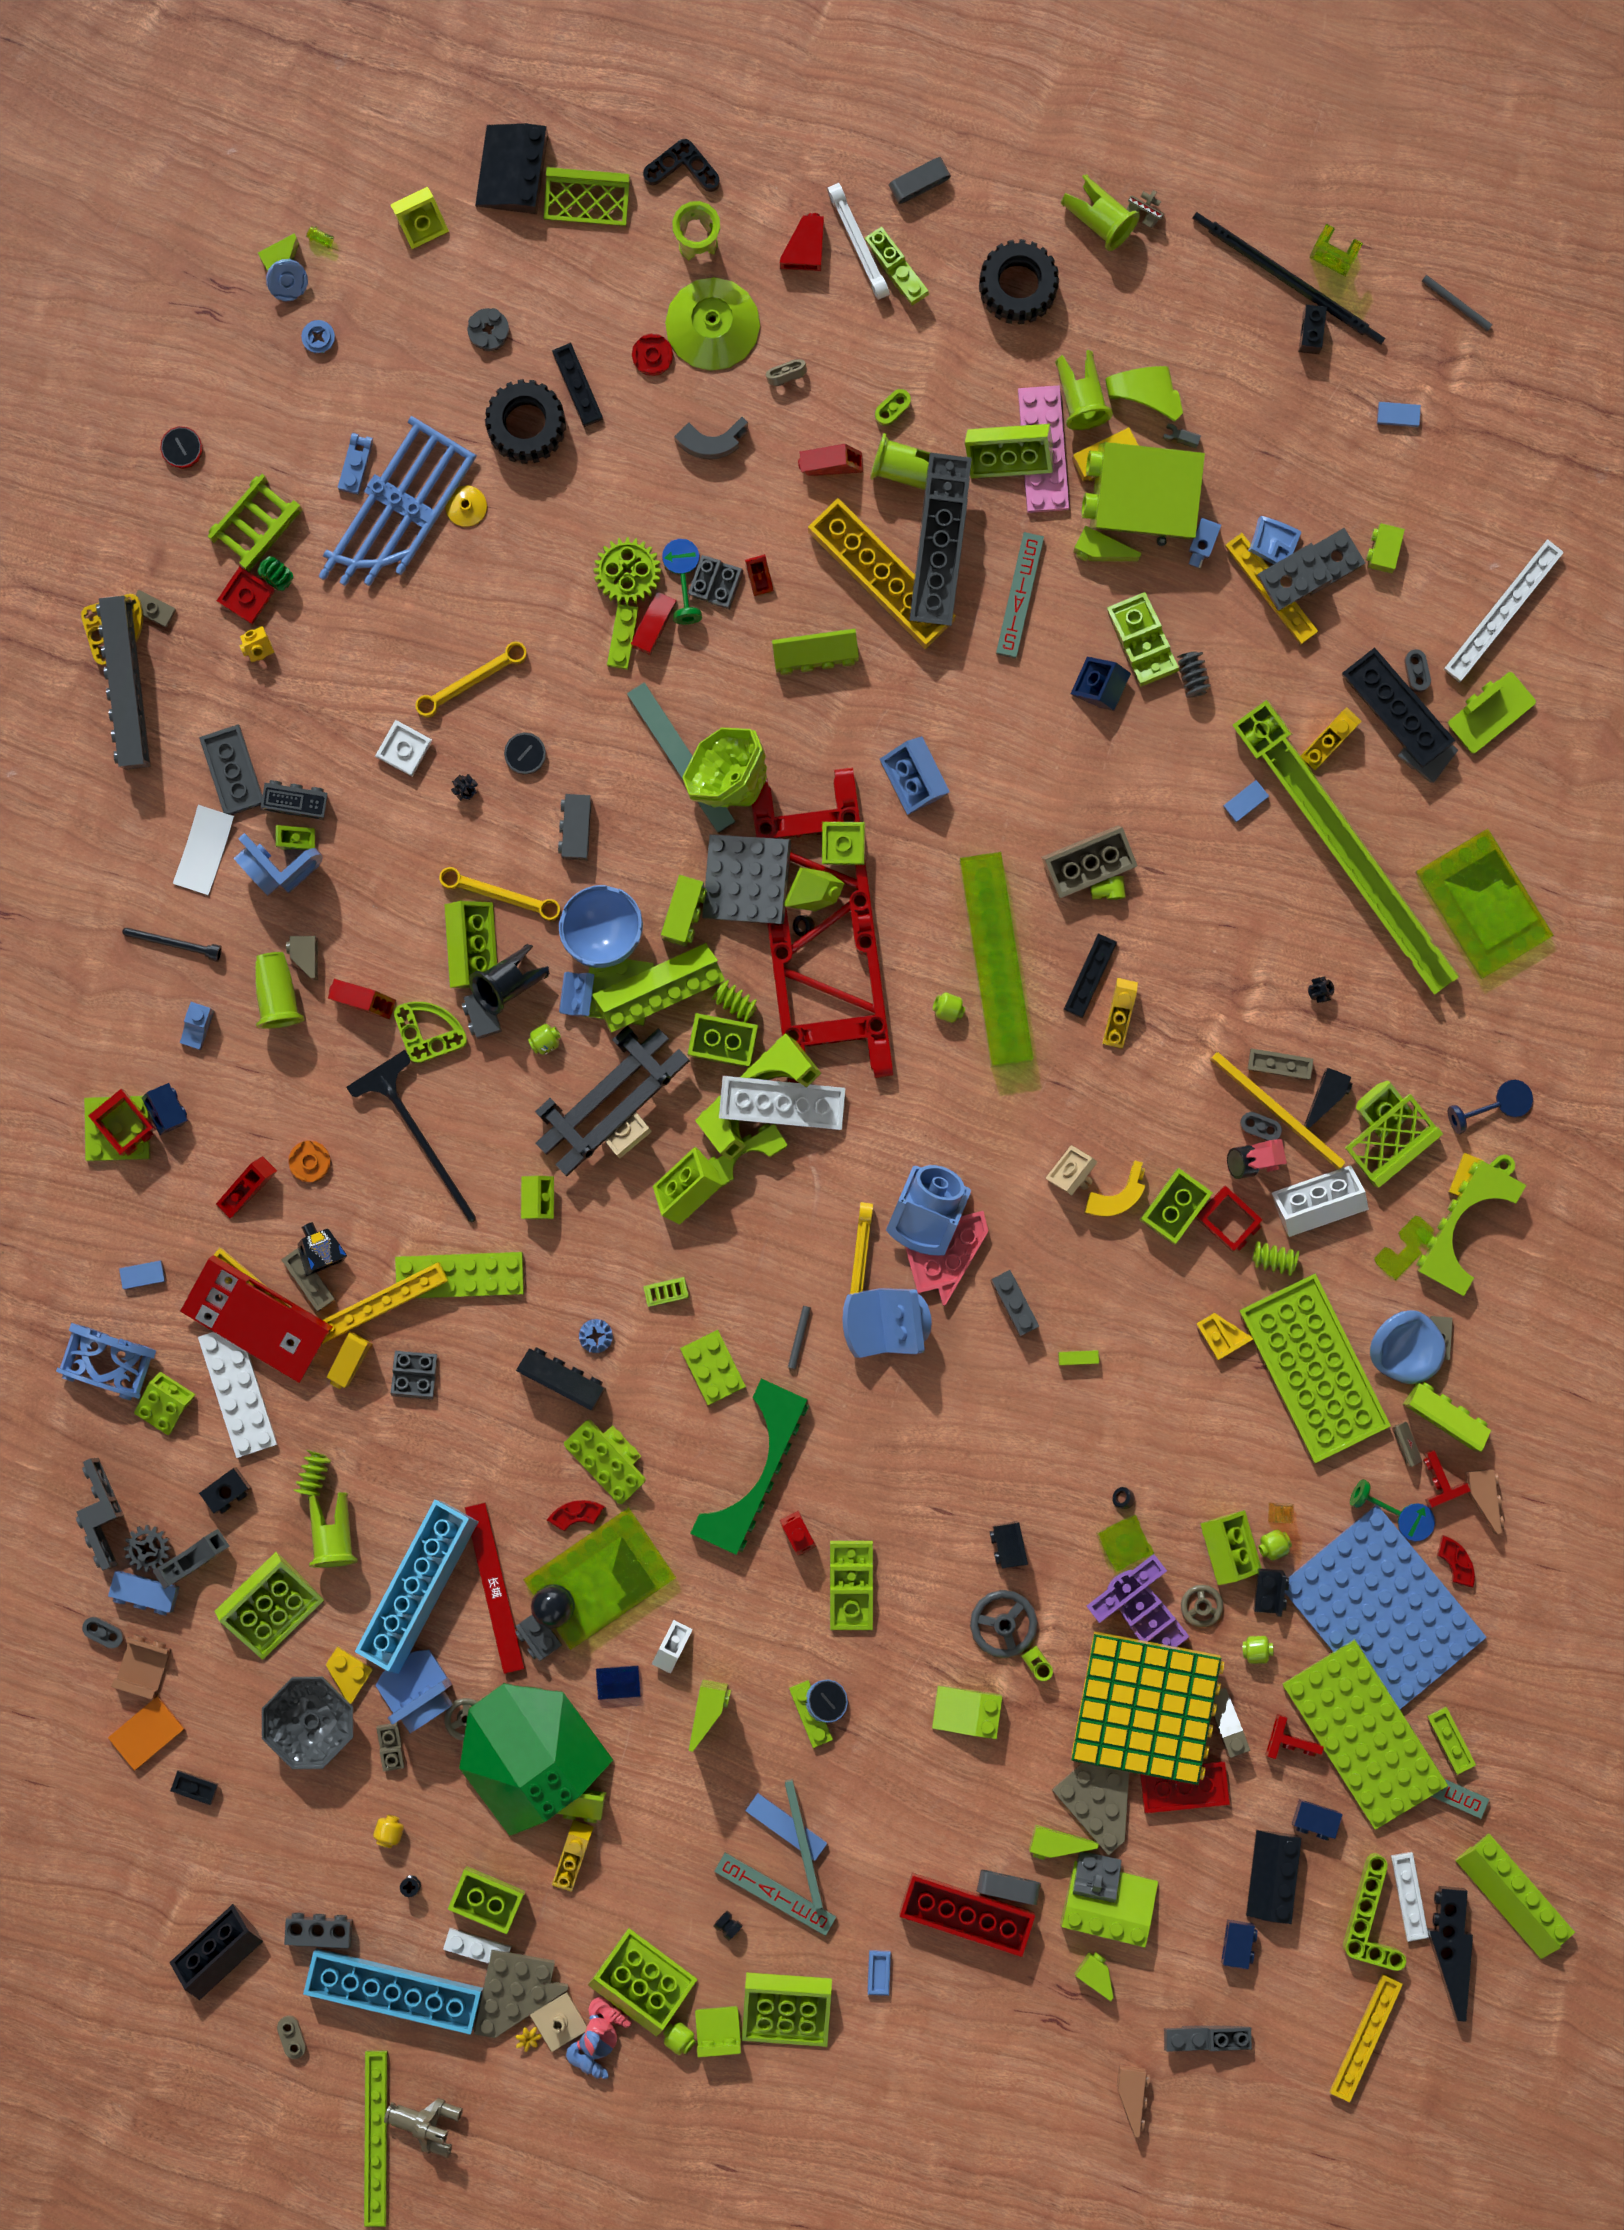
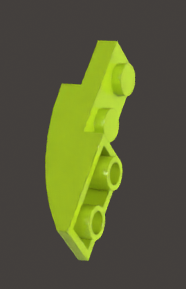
[865,227,929,306]

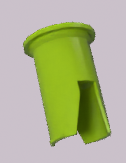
[1061,174,1140,251]
[672,201,720,261]
[1055,350,1113,430]
[870,433,930,490]
[256,952,305,1029]
[308,1492,358,1568]

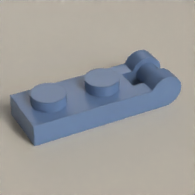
[337,433,373,495]

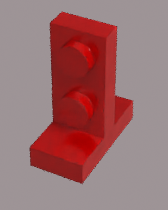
[1423,1450,1471,1508]
[1265,1714,1324,1759]

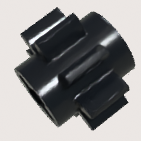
[451,774,478,801]
[1308,976,1334,1003]

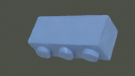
[108,1571,180,1615]

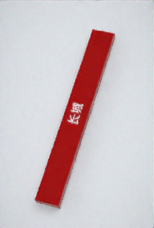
[464,1502,525,1674]

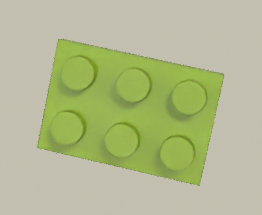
[680,1330,746,1405]

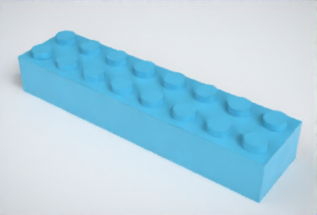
[355,1499,479,1674]
[303,1948,483,2035]

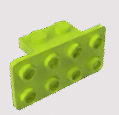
[1448,672,1536,754]
[564,1419,646,1504]

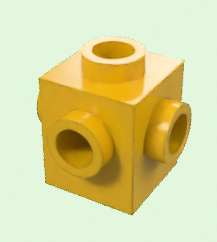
[239,626,275,662]

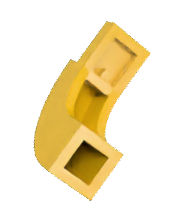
[1084,1160,1145,1217]

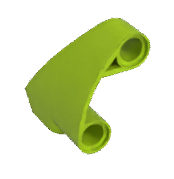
[1105,366,1183,422]

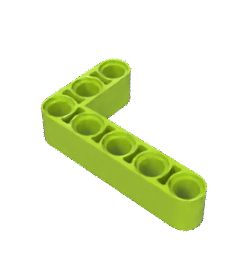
[1343,1853,1406,1971]

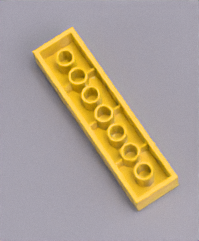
[808,498,956,649]

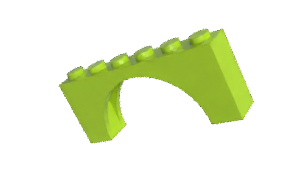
[695,1033,821,1160]
[1416,1160,1526,1296]

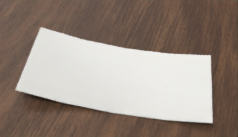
[173,805,234,895]

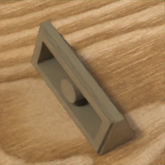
[1392,1422,1422,1467]

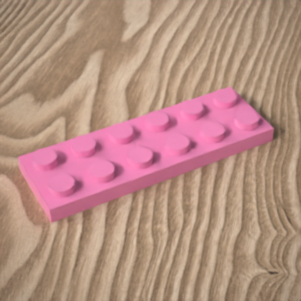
[1018,385,1069,513]

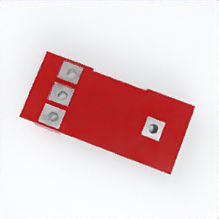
[180,1255,333,1383]

